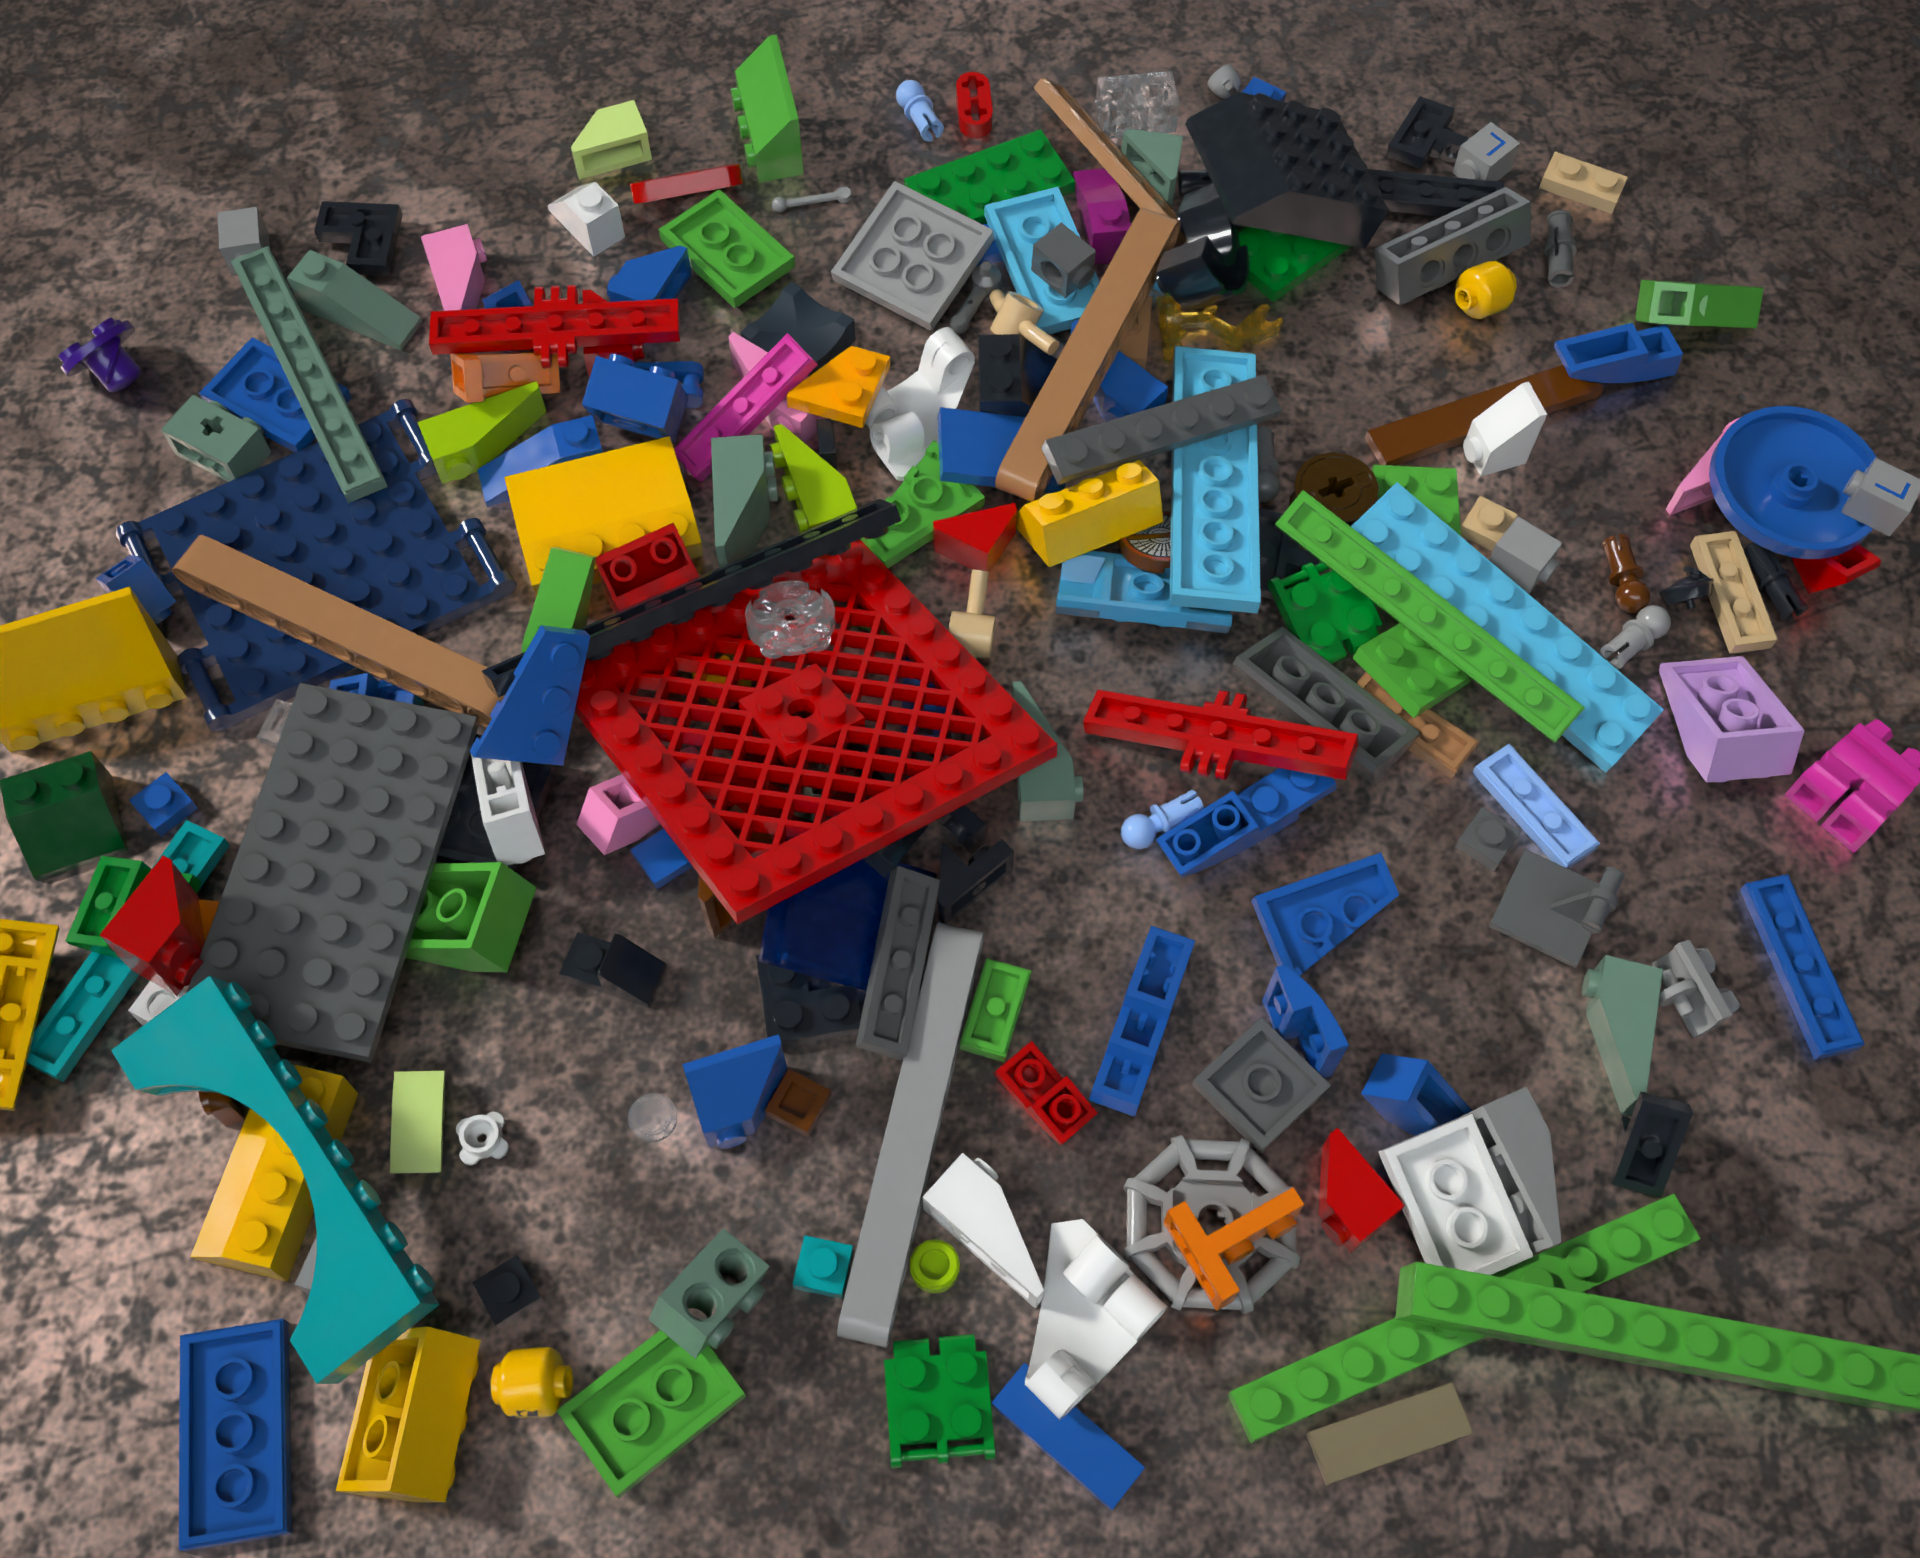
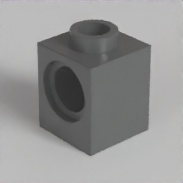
[1031,222,1096,298]

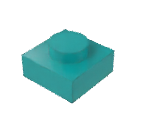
[792,1235,854,1299]

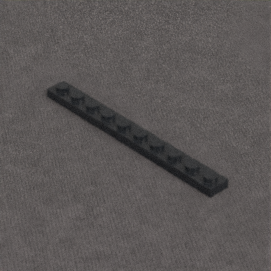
[481,499,901,697]

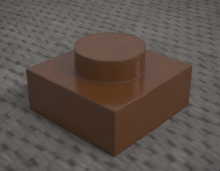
[765,1069,832,1138]
[198,1091,245,1127]

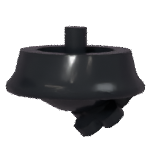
[1659,566,1714,610]

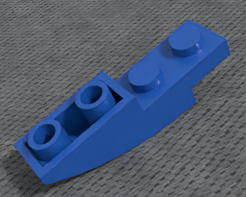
[1156,768,1337,878]

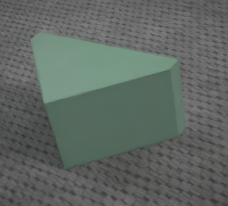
[1121,129,1183,205]

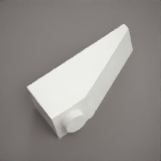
[471,754,545,866]
[923,1153,1044,1308]

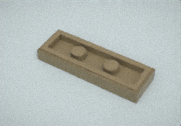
[1306,1382,1473,1486]

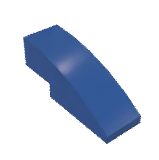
[1554,323,1683,383]

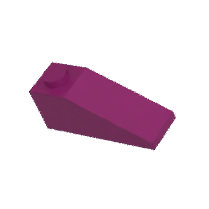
[1072,168,1131,265]

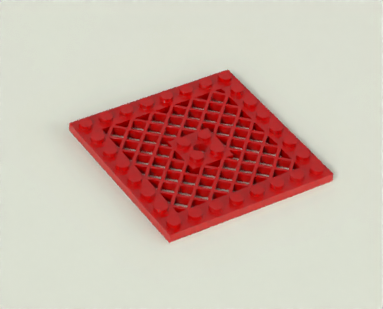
[575,539,1058,924]

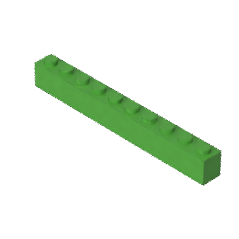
[1395,1262,1920,1413]

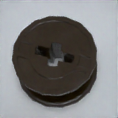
[1289,452,1379,527]

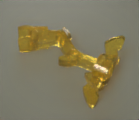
[1156,293,1284,363]

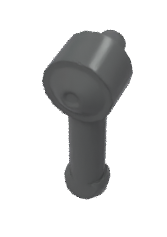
[949,261,1001,335]

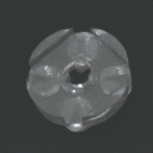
[745,581,836,659]

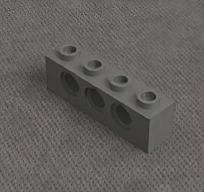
[1374,187,1531,305]

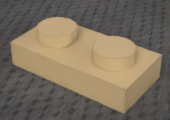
[1539,152,1628,214]

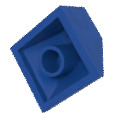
[682,1034,788,1149]

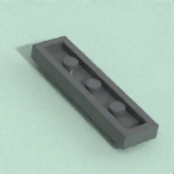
[856,866,940,1060]

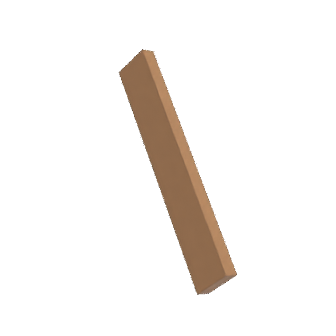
[1033,77,1187,244]

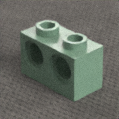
[648,1228,770,1359]

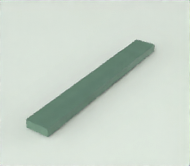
[230,246,388,503]

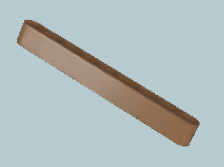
[995,207,1181,502]
[172,535,505,728]

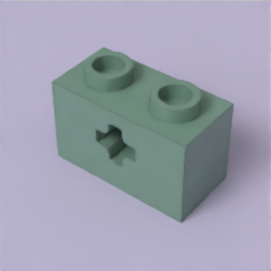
[161,395,271,482]

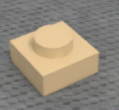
[1460,496,1518,552]

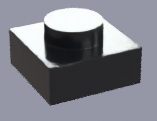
[472,1255,544,1329]

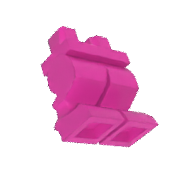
[1784,719,1920,853]

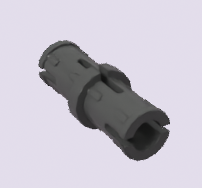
[1544,210,1577,287]

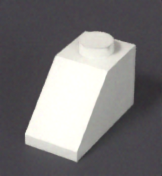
[548,182,625,257]
[1463,382,1547,476]

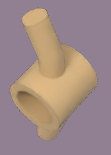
[989,289,1059,355]
[948,569,996,659]

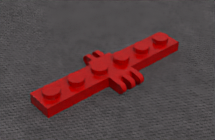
[429,285,680,369]
[1083,689,1358,780]

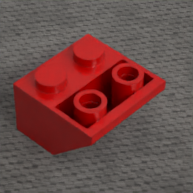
[595,522,699,613]

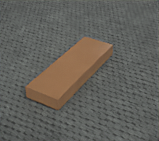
[1356,672,1479,780]

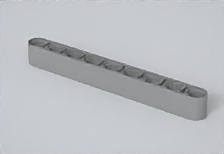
[837,922,984,1348]

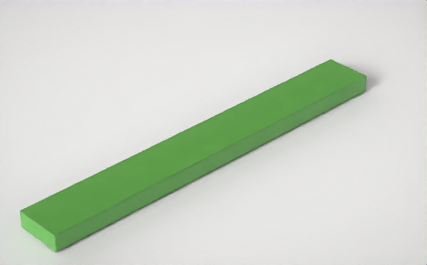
[1275,490,1585,743]

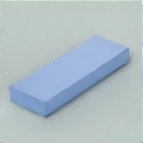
[1472,744,1600,869]

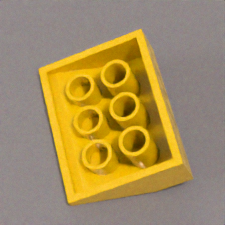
[504,436,703,596]
[0,587,187,753]

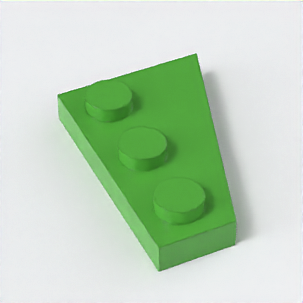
[860,440,985,568]

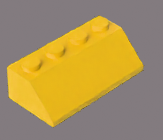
[190,1065,358,1282]

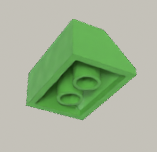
[730,34,804,182]

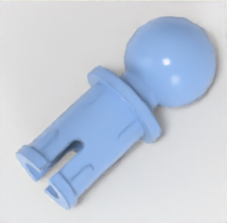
[896,80,944,141]
[1120,789,1204,850]

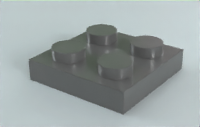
[1192,1017,1331,1154]

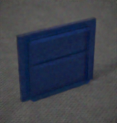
[759,837,937,997]

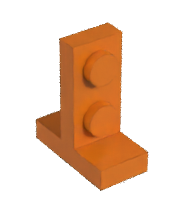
[450,351,560,403]
[1163,1187,1305,1311]

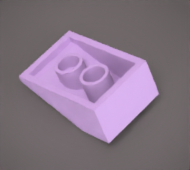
[1659,656,1805,783]

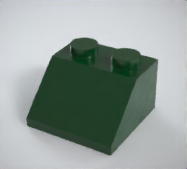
[0,751,128,881]

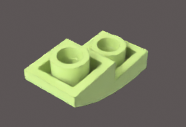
[390,1070,445,1174]

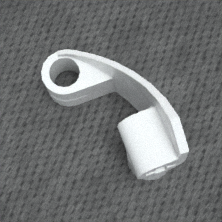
[865,327,975,481]
[1025,1219,1168,1420]

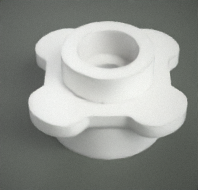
[456,1112,509,1166]

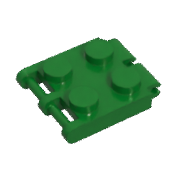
[1268,563,1383,664]
[884,1334,996,1468]

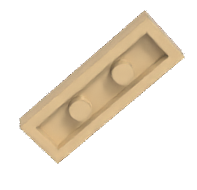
[1690,531,1778,654]

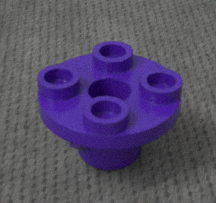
[58,317,141,392]

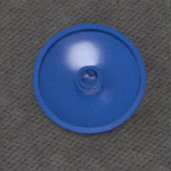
[1709,406,1877,559]

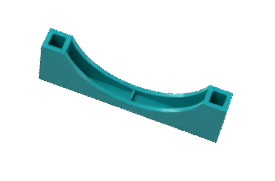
[111,976,440,1384]

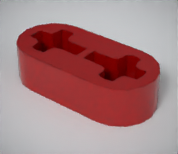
[956,72,993,139]

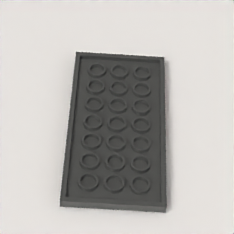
[187,683,479,1063]

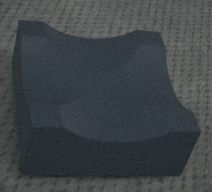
[740,282,856,376]

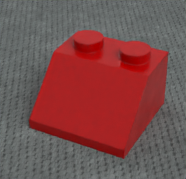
[100,855,205,996]

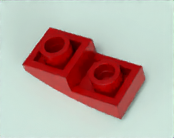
[993,1041,1098,1145]

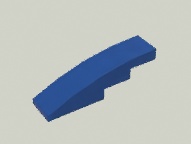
[1089,926,1195,1117]

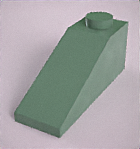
[287,250,423,351]
[1012,681,1083,821]
[1582,955,1663,1117]

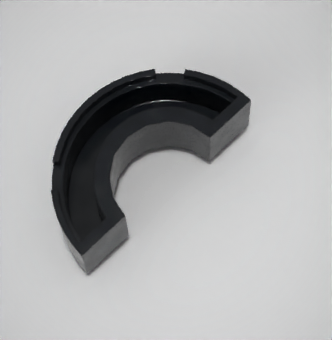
[1156,184,1249,311]

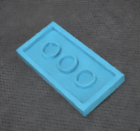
[984,187,1100,335]

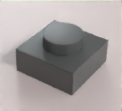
[1455,807,1521,872]

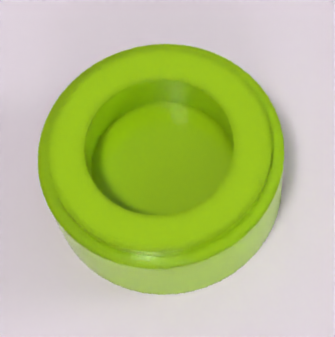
[910,1239,960,1294]

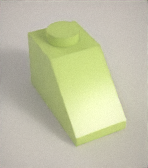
[571,100,652,180]

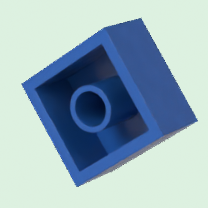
[582,354,689,444]

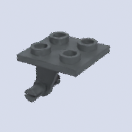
[1489,849,1625,968]

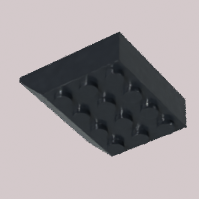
[1185,92,1389,248]

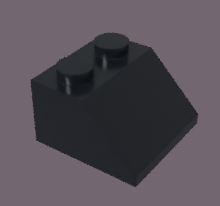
[978,334,1057,417]

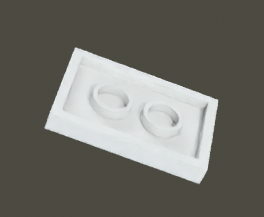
[1378,1114,1533,1275]

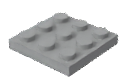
[831,181,995,331]

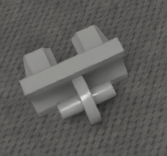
[1651,940,1740,1038]

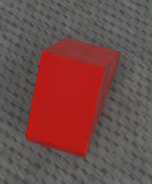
[933,503,1017,573]
[1791,545,1882,594]

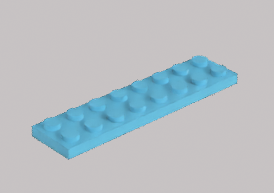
[1170,346,1261,614]
[1351,482,1664,773]

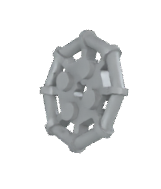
[1123,1135,1301,1314]

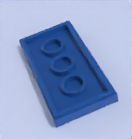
[179,1319,292,1552]

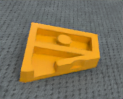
[787,346,890,428]

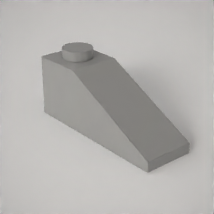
[1459,1087,1562,1253]

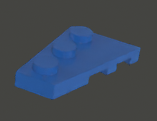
[470,625,591,766]
[1251,853,1399,976]

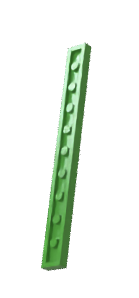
[1228,1194,1701,1443]

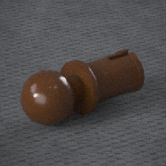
[1601,534,1651,613]

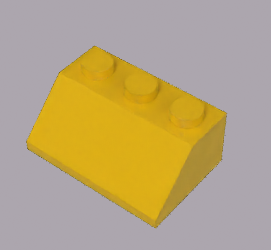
[1016,460,1164,568]
[336,1326,481,1503]

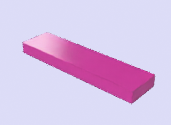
[674,333,818,483]

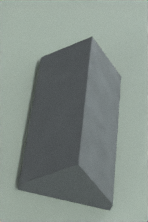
[1233,626,1420,787]

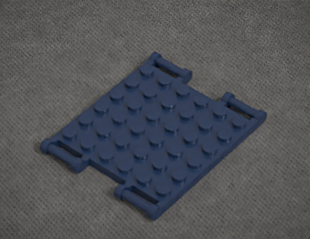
[115,399,517,732]

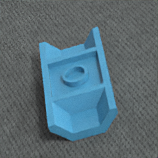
[1056,551,1232,633]

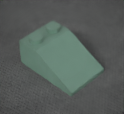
[711,434,778,568]

